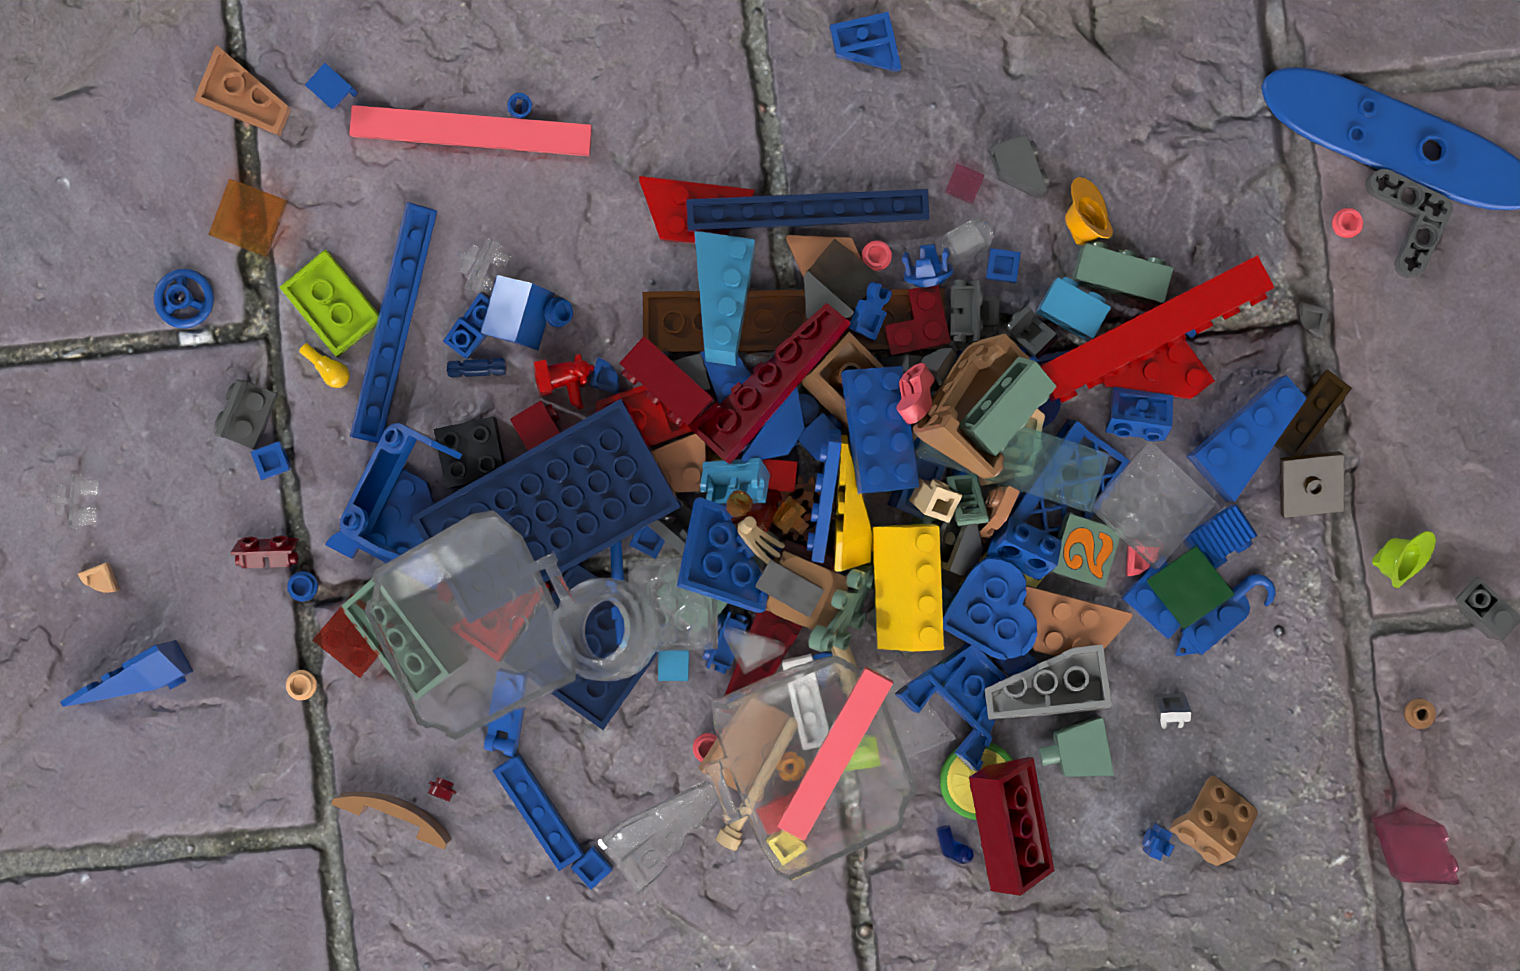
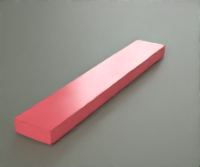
[777,666,893,841]

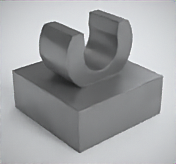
[1154,693,1192,729]

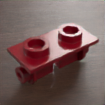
[231,535,299,569]

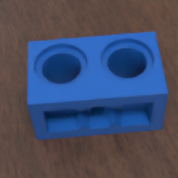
[986,516,1062,581]

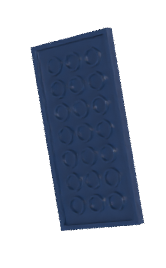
[411,399,682,624]

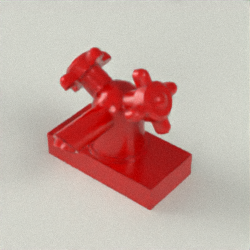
[533,354,595,411]

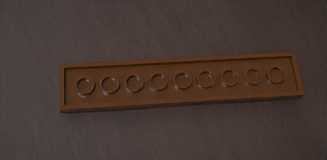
[642,288,945,353]

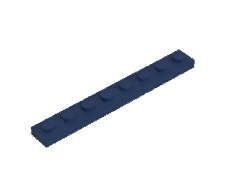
[686,189,930,232]

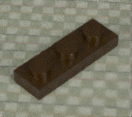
[1274,370,1352,457]

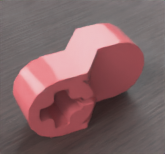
[896,363,935,424]

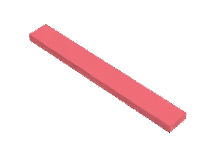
[349,105,592,157]

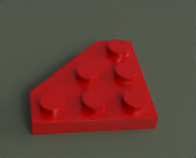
[1101,341,1215,400]

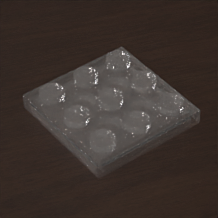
[1089,441,1217,570]
[628,557,718,653]

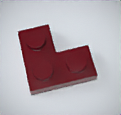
[884,285,951,356]

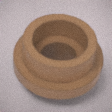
[1404,698,1436,729]

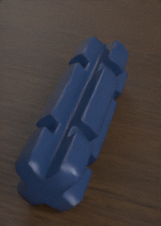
[447,358,507,378]

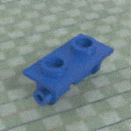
[702,609,748,674]

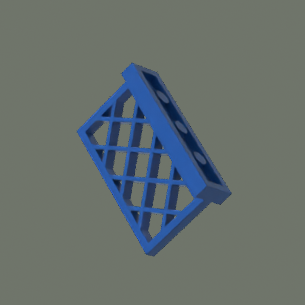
[1008,419,1130,534]

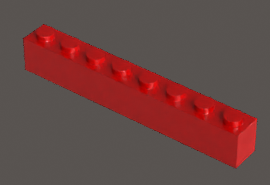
[1040,255,1275,403]

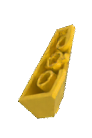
[833,435,873,571]

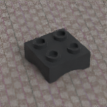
[434,417,506,489]

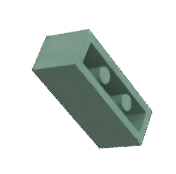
[1072,241,1174,306]
[959,357,1057,456]

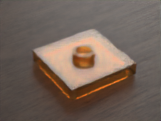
[208,179,288,257]

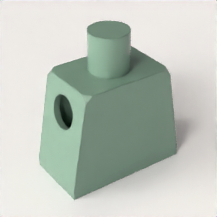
[1038,715,1114,777]

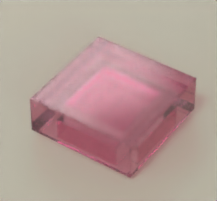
[944,164,985,204]

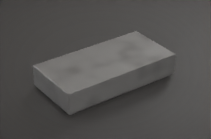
[755,559,825,618]

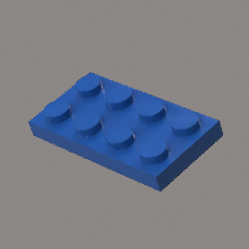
[841,366,920,494]

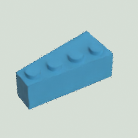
[694,231,755,366]

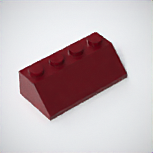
[969,757,1055,896]

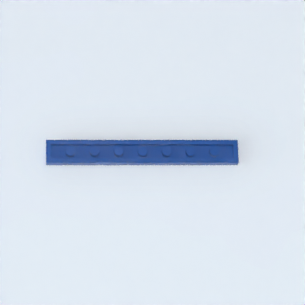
[350,202,437,443]

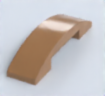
[331,791,452,850]

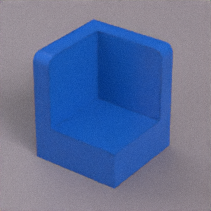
[305,63,358,109]

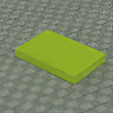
[279,249,379,357]

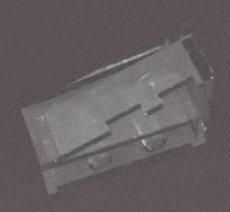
[871,662,956,760]

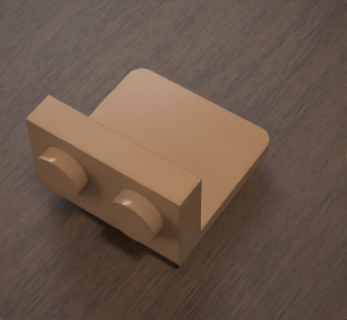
[1169,776,1258,866]

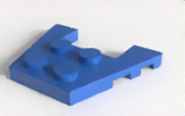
[895,643,1007,771]

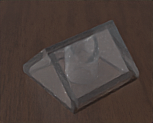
[723,625,785,674]

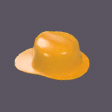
[1065,177,1113,246]

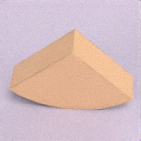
[78,562,120,593]

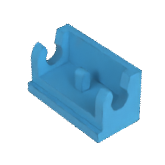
[700,457,770,506]

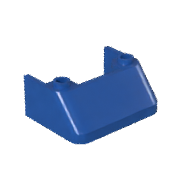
[340,423,462,564]

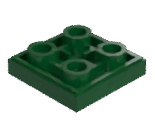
[1146,544,1235,629]

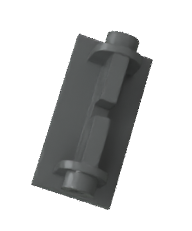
[951,279,983,343]

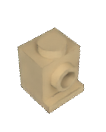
[909,479,962,523]

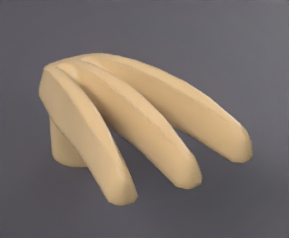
[738,516,785,564]

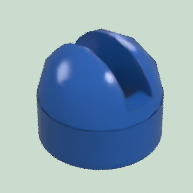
[507,93,532,118]

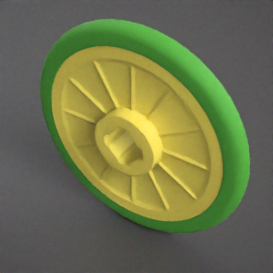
[940,743,1013,820]

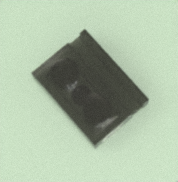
[806,238,881,311]

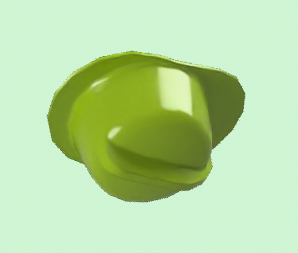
[1372,531,1436,588]

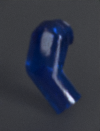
[936,825,974,864]

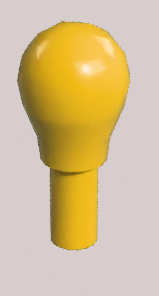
[299,343,350,388]

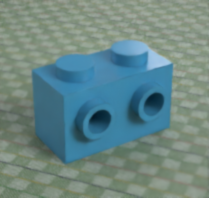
[1035,277,1111,342]

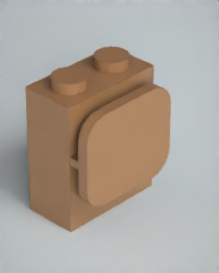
[765,550,849,630]

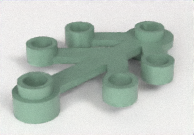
[809,564,875,652]

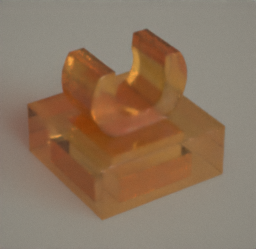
[769,496,809,534]

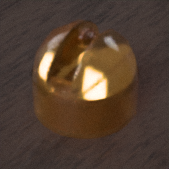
[726,490,753,518]

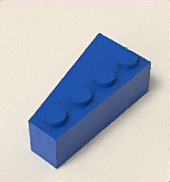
[1186,375,1307,502]

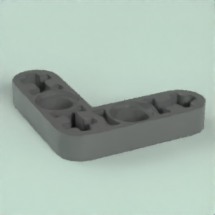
[1365,169,1452,278]

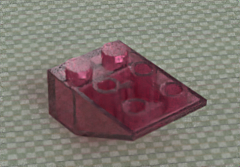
[1372,807,1459,885]

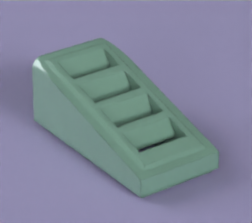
[947,474,989,526]

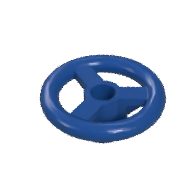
[154,269,214,329]

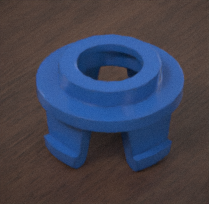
[902,244,954,287]

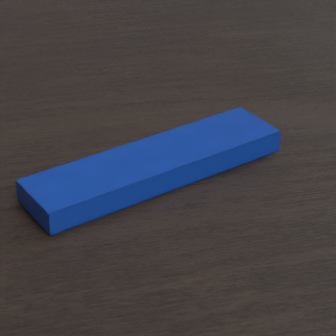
[493,753,585,871]

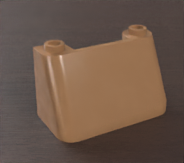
[913,334,1031,478]

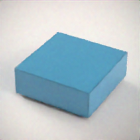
[658,650,689,681]

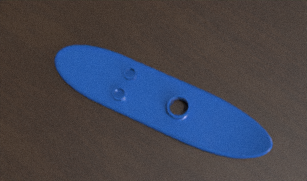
[1261,67,1520,210]

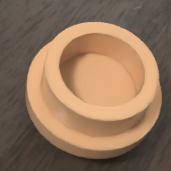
[286,670,317,700]

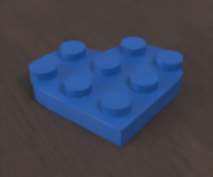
[943,556,1038,660]

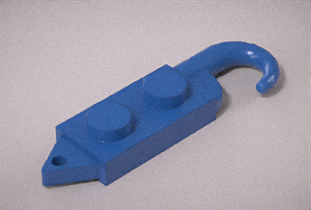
[1175,574,1276,656]

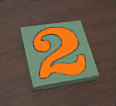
[1051,512,1122,588]

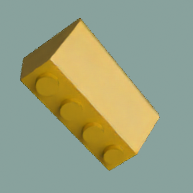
[872,524,944,652]

